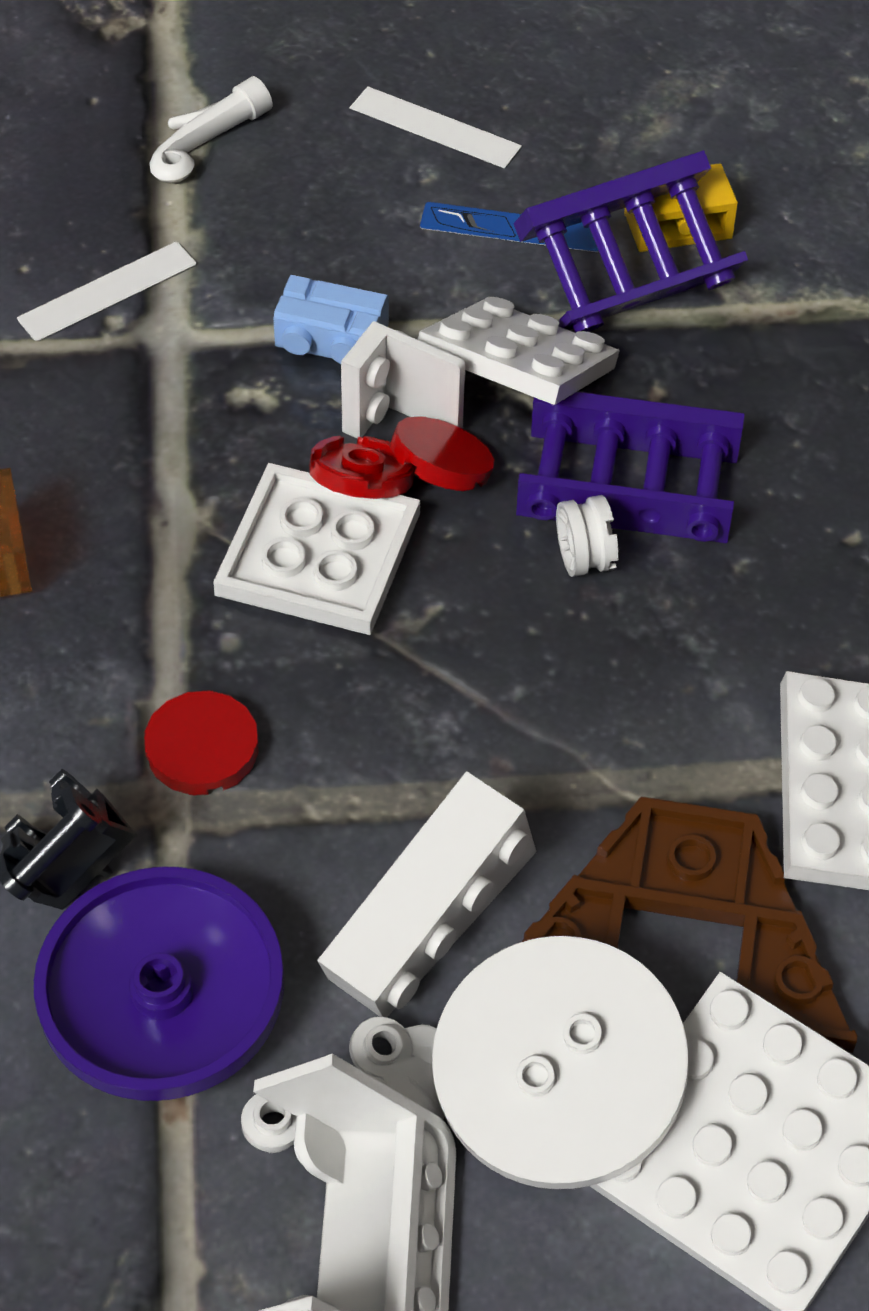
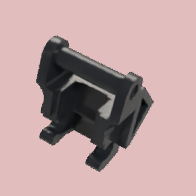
[0,769,137,910]

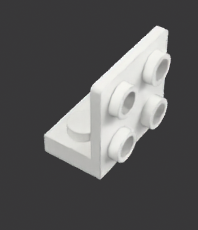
[341,321,465,439]

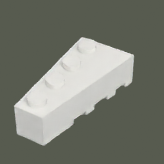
[317,771,536,1017]

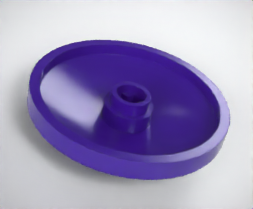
[34,867,285,1101]

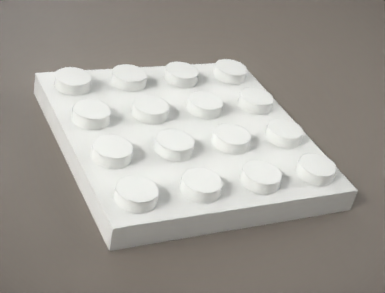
[780,671,869,890]
[590,972,869,1311]

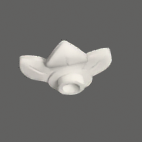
[349,1017,445,1119]

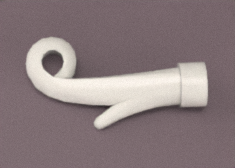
[149,76,273,183]

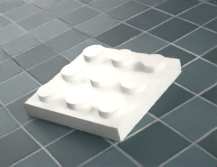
[418,297,619,405]
[213,463,420,635]

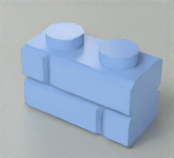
[273,275,389,364]

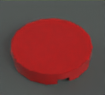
[390,416,494,491]
[309,436,416,499]
[144,690,259,796]

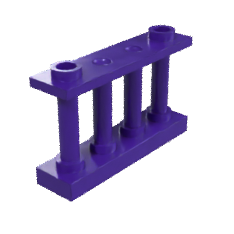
[514,150,748,333]
[516,392,744,543]

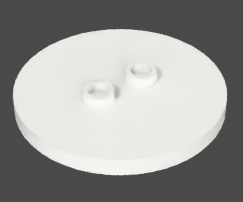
[432,936,688,1189]

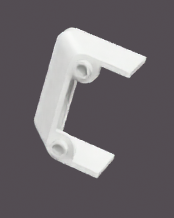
[253,1054,456,1311]

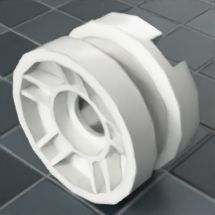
[556,495,618,577]

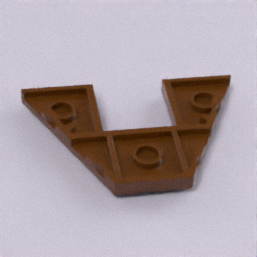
[522,796,857,1053]

